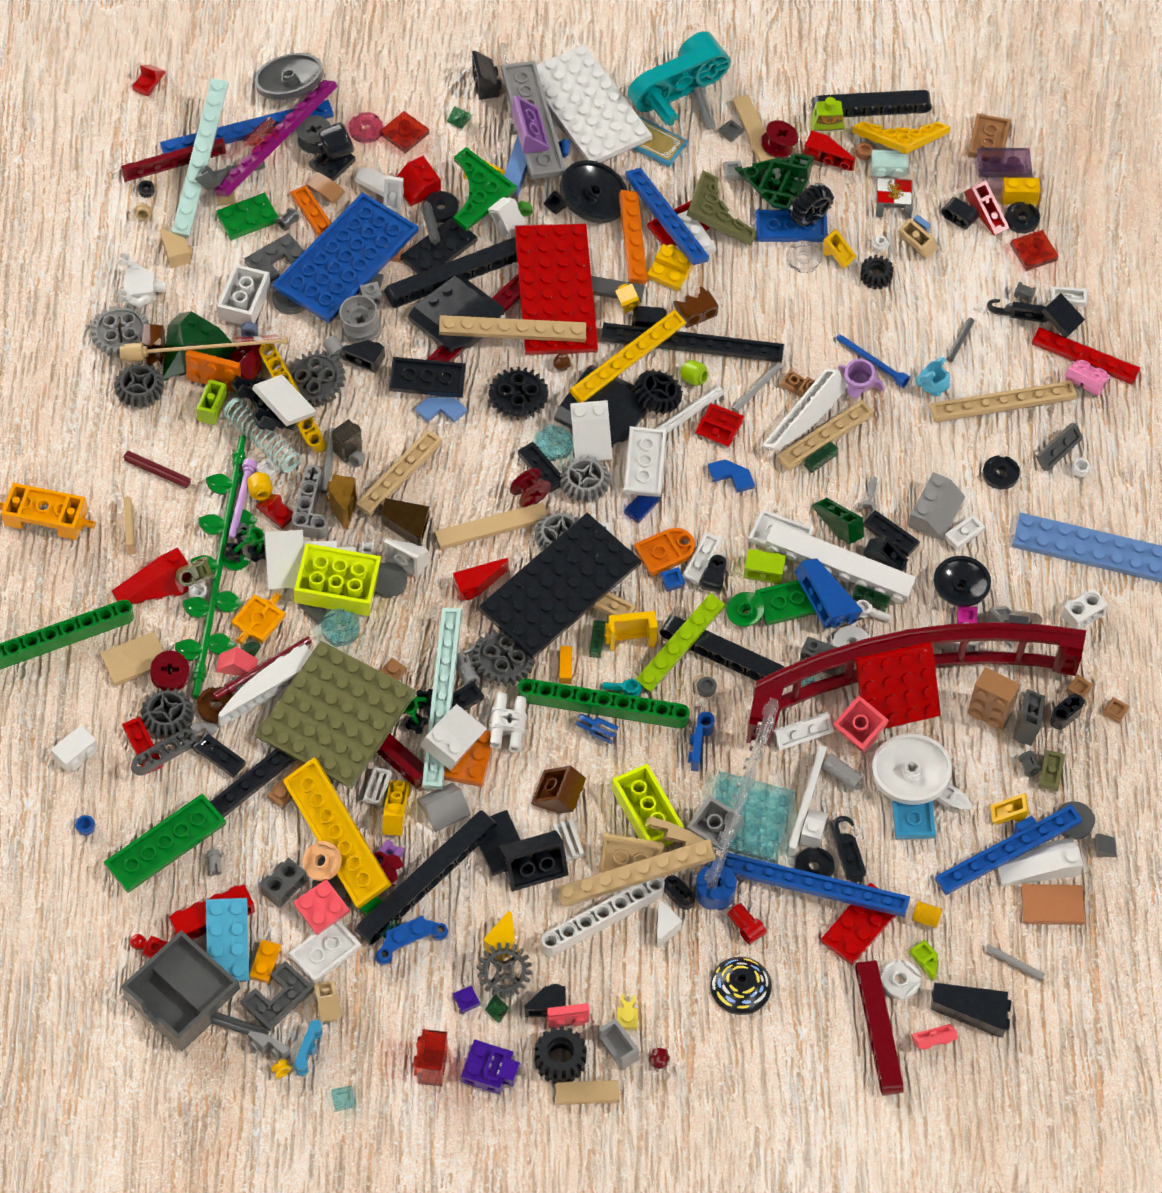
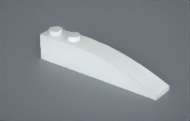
[762,368,848,450]
[218,644,312,727]

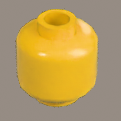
[247,472,273,501]

